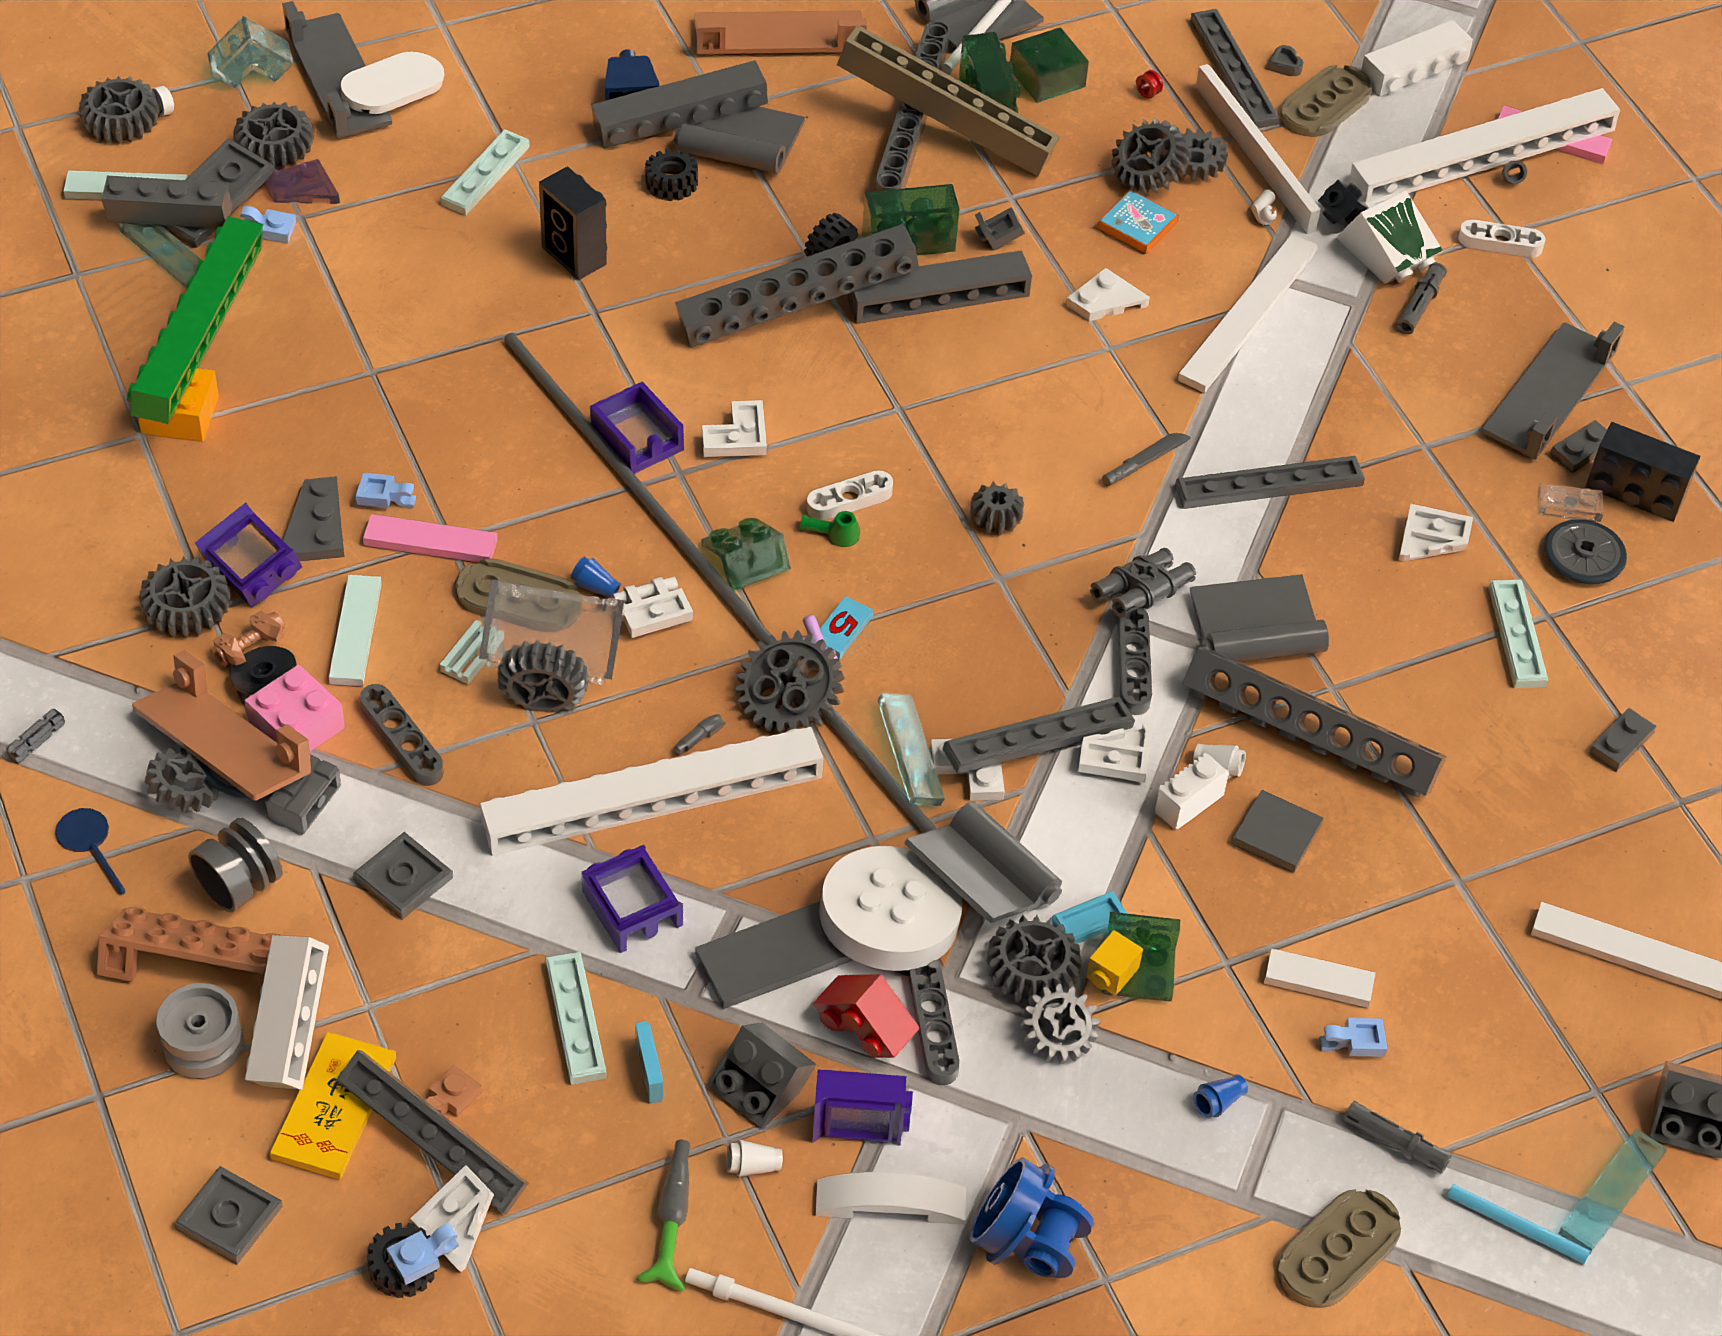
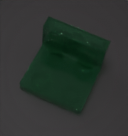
[701,518,791,590]
[1102,912,1180,1002]

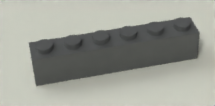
[591,60,768,148]
[847,250,1032,324]

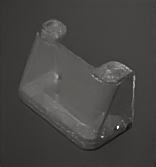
[479,579,626,686]

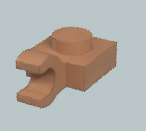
[425,1065,482,1116]

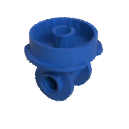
[970,1157,1094,1278]

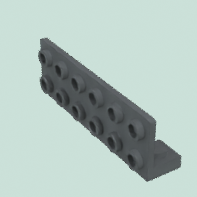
[282,1,392,138]
[1482,321,1625,460]

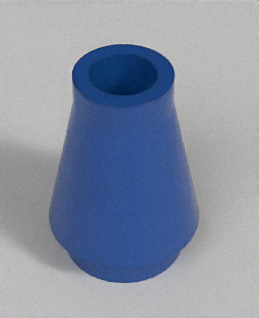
[571,557,621,600]
[1193,1074,1248,1118]

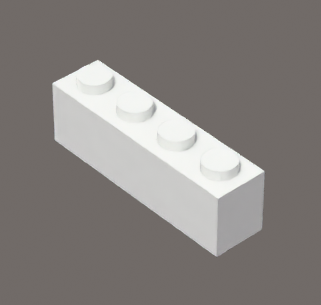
[1361,20,1473,96]
[245,935,329,1090]

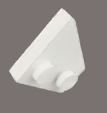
[1066,268,1150,321]
[1398,504,1473,562]
[1078,723,1153,782]
[410,1165,494,1272]

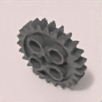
[736,630,845,734]

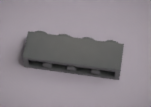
[102,175,232,229]

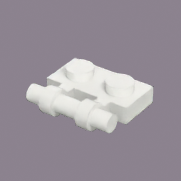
[612,576,693,638]

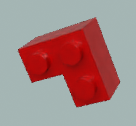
[812,974,920,1058]

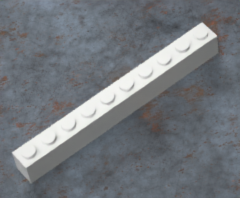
[1349,88,1620,206]
[480,727,823,856]

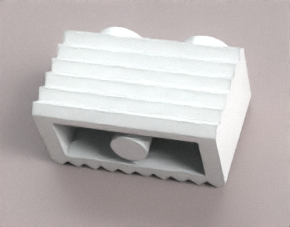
[1155,753,1229,830]

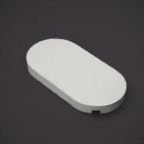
[341,52,444,114]

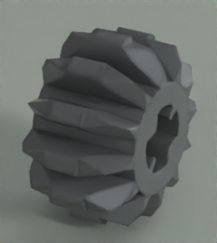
[970,481,1024,535]

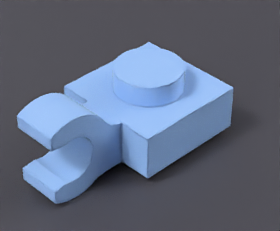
[240,206,296,243]
[356,473,416,508]
[1320,1018,1388,1057]
[387,1223,459,1285]

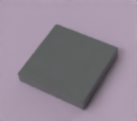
[1232,790,1323,872]
[353,832,453,920]
[174,1166,283,1265]

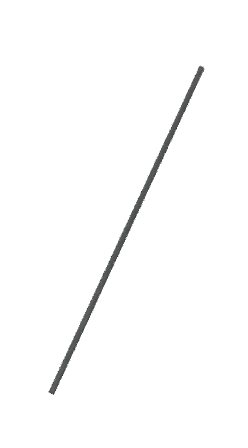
[504,333,937,833]

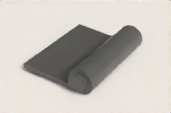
[915,0,1044,51]
[674,106,805,174]
[1189,574,1329,662]
[904,801,1062,923]

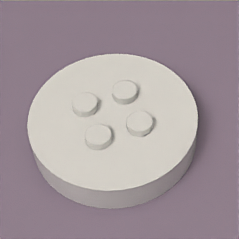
[819,846,962,971]

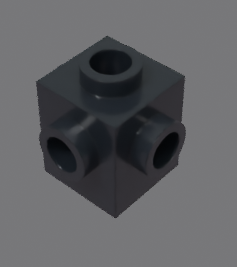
[1318,179,1369,228]

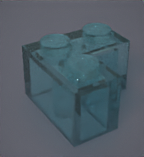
[207,16,294,88]

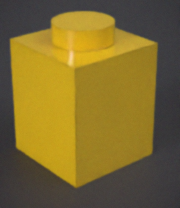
[1086,930,1143,996]

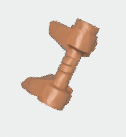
[212,610,285,667]

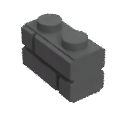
[265,754,341,835]

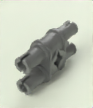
[1090,547,1196,617]

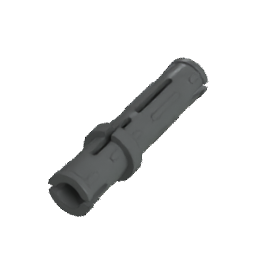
[1396,262,1447,334]
[1343,1100,1452,1174]

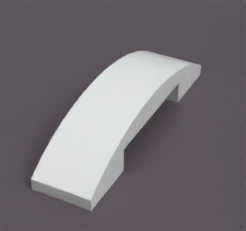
[816,1172,966,1224]

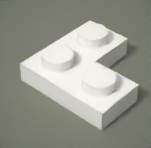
[702,400,767,457]
[930,739,1005,801]

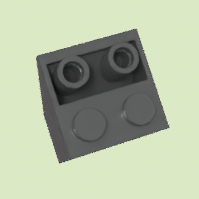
[707,1022,817,1128]
[1649,1061,1722,1159]

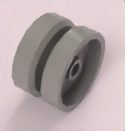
[156,983,243,1078]

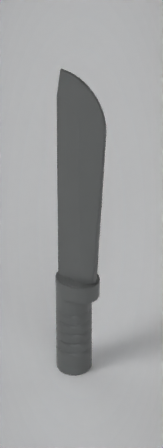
[1102,433,1191,486]

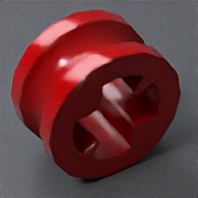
[1136,70,1164,99]

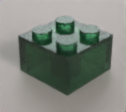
[1009,27,1089,103]

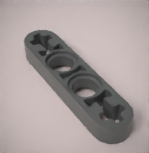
[1118,607,1152,715]
[360,684,444,786]
[909,960,960,1085]

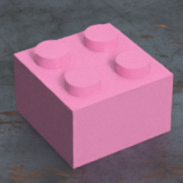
[245,664,345,752]

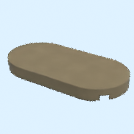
[1280,65,1372,137]
[456,558,583,634]
[1277,1189,1401,1308]

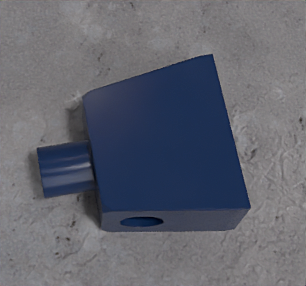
[605,49,659,101]

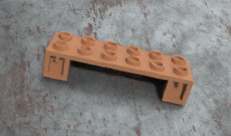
[695,10,867,54]
[132,650,311,800]
[97,907,329,981]

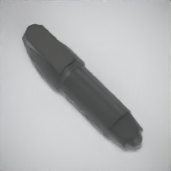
[674,714,725,755]

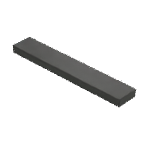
[1190,9,1280,128]
[1175,456,1365,509]
[942,696,1135,774]
[336,1050,529,1214]

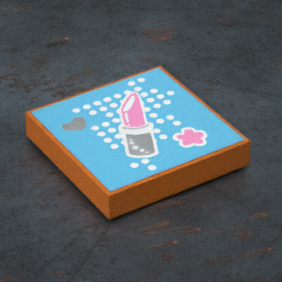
[1097,189,1179,254]

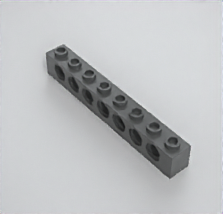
[675,224,919,347]
[1182,646,1447,797]

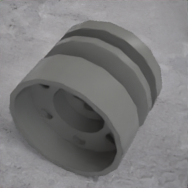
[188,818,283,912]

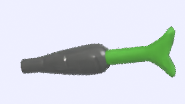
[637,1139,690,1291]

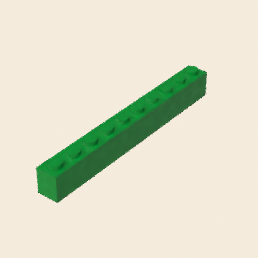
[127,216,263,424]

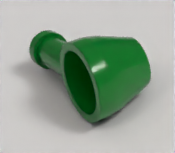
[800,511,860,547]

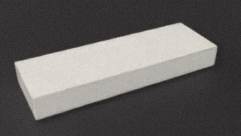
[1264,948,1375,1008]

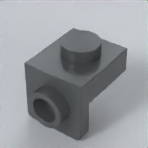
[975,207,1025,250]

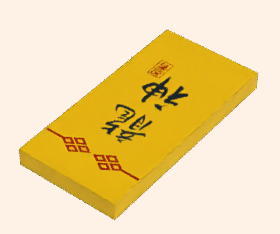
[270,1032,397,1180]

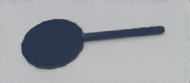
[56,808,125,894]

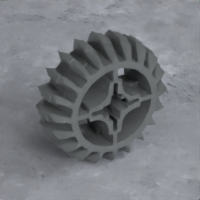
[79,76,160,144]
[233,101,314,168]
[1111,118,1190,195]
[139,556,231,638]
[497,639,588,713]
[986,915,1082,1005]

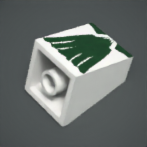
[1337,191,1443,284]

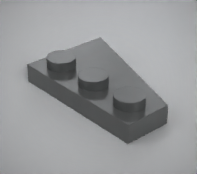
[283,476,345,561]

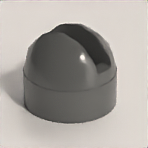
[1502,160,1527,184]

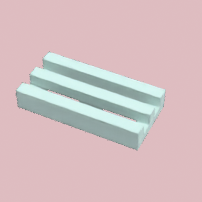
[440,620,504,685]

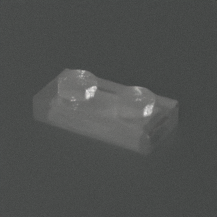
[1538,484,1604,522]

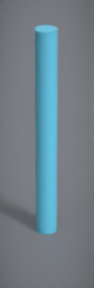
[1447,1184,1590,1264]

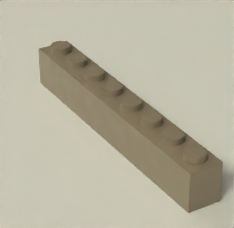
[837,25,1060,176]

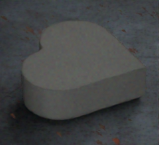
[1268,45,1304,76]

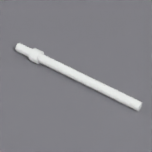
[941,0,1016,73]
[685,1268,883,1336]

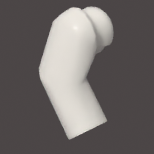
[1251,190,1277,225]

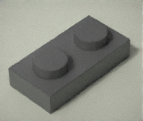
[1550,420,1607,473]
[1589,708,1656,772]

